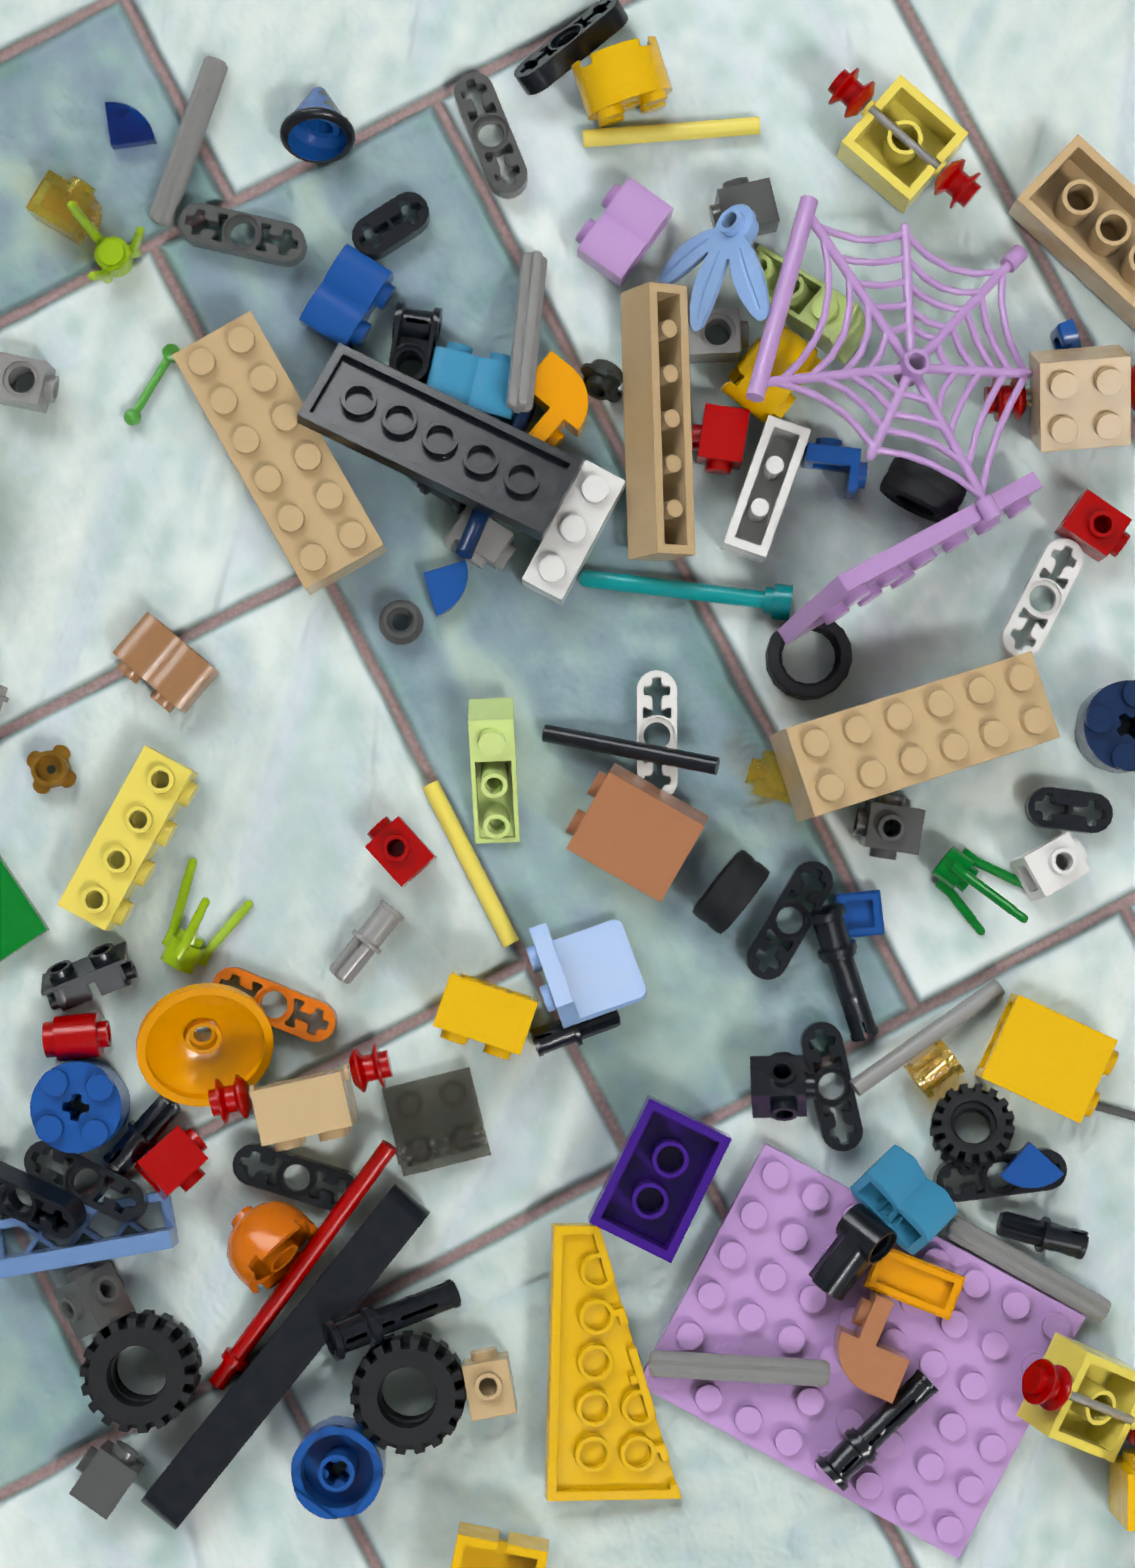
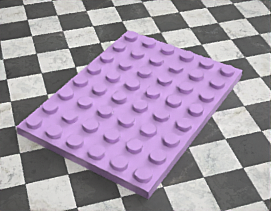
[643,1142,1086,1559]

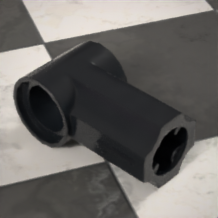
[808,1203,897,1301]

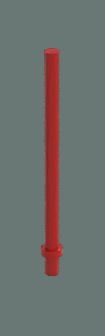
[209,1140,397,1390]

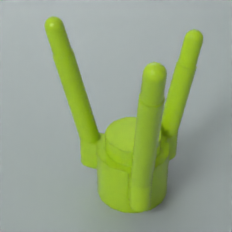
[67,201,145,284]
[160,858,253,974]

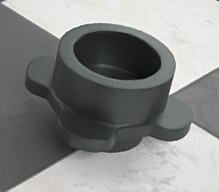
[580,359,623,403]

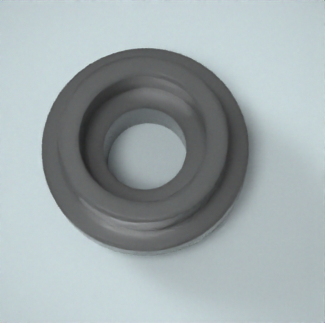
[379,600,424,645]

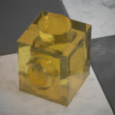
[26,170,102,246]
[745,750,792,807]

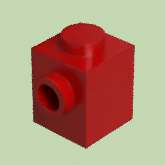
[692,403,750,475]
[1054,489,1132,562]
[365,816,437,887]
[134,1125,209,1200]

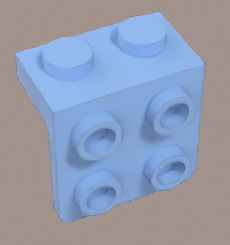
[526,919,647,1028]

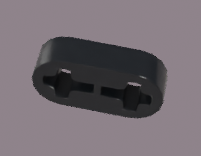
[352,192,430,260]
[1024,787,1113,834]

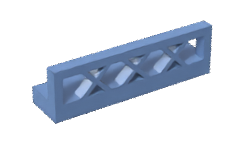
[0,1192,179,1279]

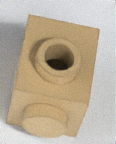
[462,1346,518,1421]

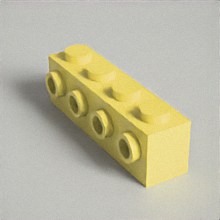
[57,745,199,931]

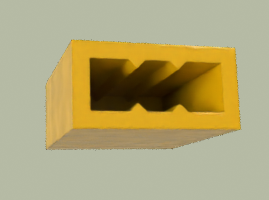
[974,993,1119,1124]

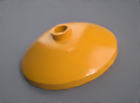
[136,983,274,1107]

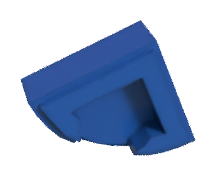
[1049,318,1082,350]
[423,560,468,617]
[998,1141,1064,1188]

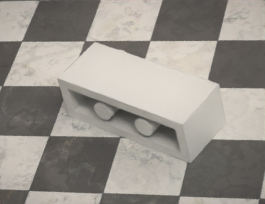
[720,415,811,564]
[522,460,626,606]

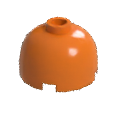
[226,1201,318,1293]

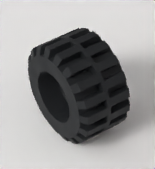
[79,1309,202,1434]
[350,1330,467,1455]

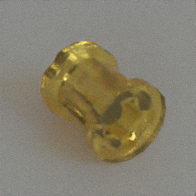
[904,1040,965,1099]

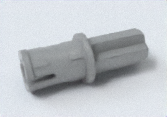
[329,900,405,984]

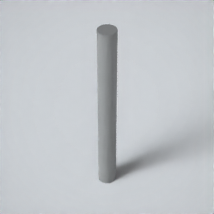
[849,979,1005,1096]

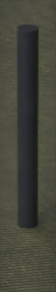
[542,724,720,775]

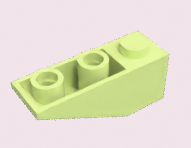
[755,244,865,364]
[468,697,520,844]

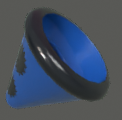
[279,87,355,164]

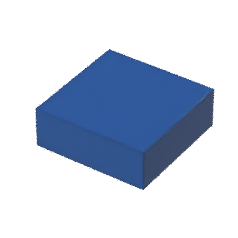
[834,890,885,938]

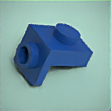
[802,437,868,500]

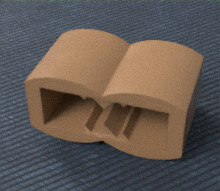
[112,611,220,713]

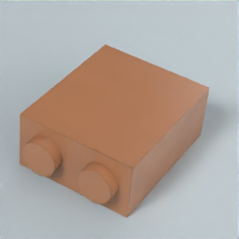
[565,763,709,902]

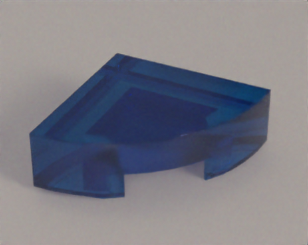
[105,102,157,150]

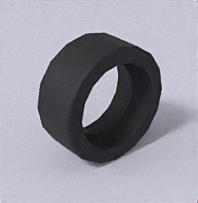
[765,619,853,700]

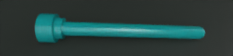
[578,570,793,621]

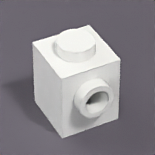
[1009,832,1091,901]

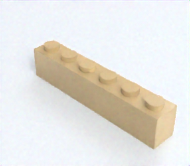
[620,282,695,562]

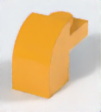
[528,351,588,448]

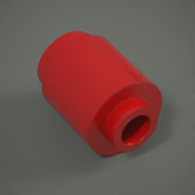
[42,1012,112,1061]

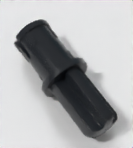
[529,1010,621,1057]
[103,1095,181,1176]
[996,1211,1089,1260]

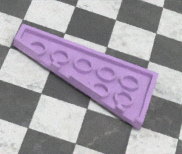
[777,472,1043,645]

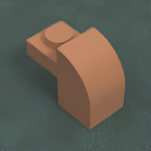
[834,1290,910,1403]

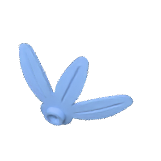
[657,204,770,332]

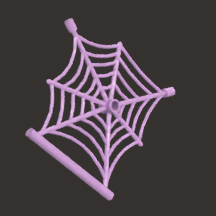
[746,195,1033,523]

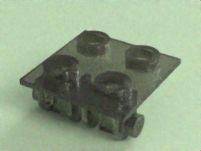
[382,1067,491,1177]

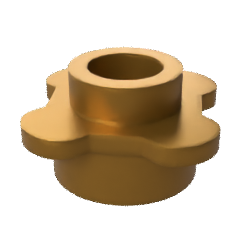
[27,745,77,794]

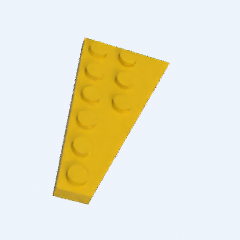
[544,1223,682,1501]

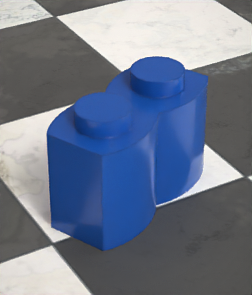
[299,244,396,348]

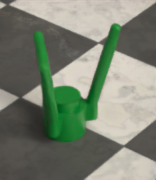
[931,845,1028,935]

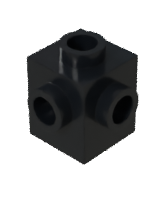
[750,1052,816,1121]

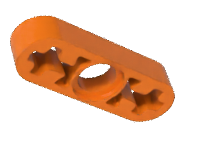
[212,967,338,1042]

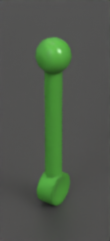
[124,344,180,426]

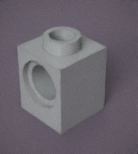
[688,308,749,364]
[0,352,59,413]

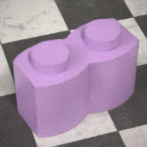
[575,177,673,287]

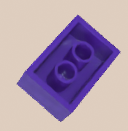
[588,1094,732,1263]

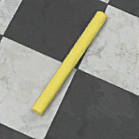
[582,116,760,148]
[422,780,519,948]

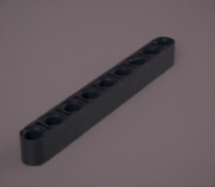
[140,1183,430,1530]

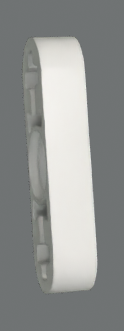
[999,538,1084,658]
[636,670,678,795]

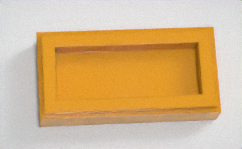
[862,1248,966,1321]

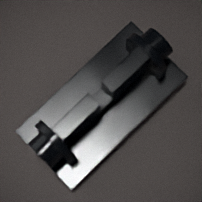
[41,941,138,1011]

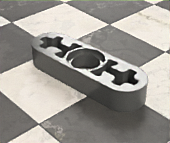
[454,72,528,199]
[178,203,307,267]

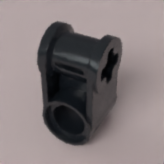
[389,301,443,384]

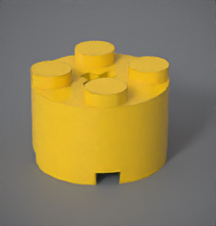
[571,36,673,128]
[721,325,822,423]

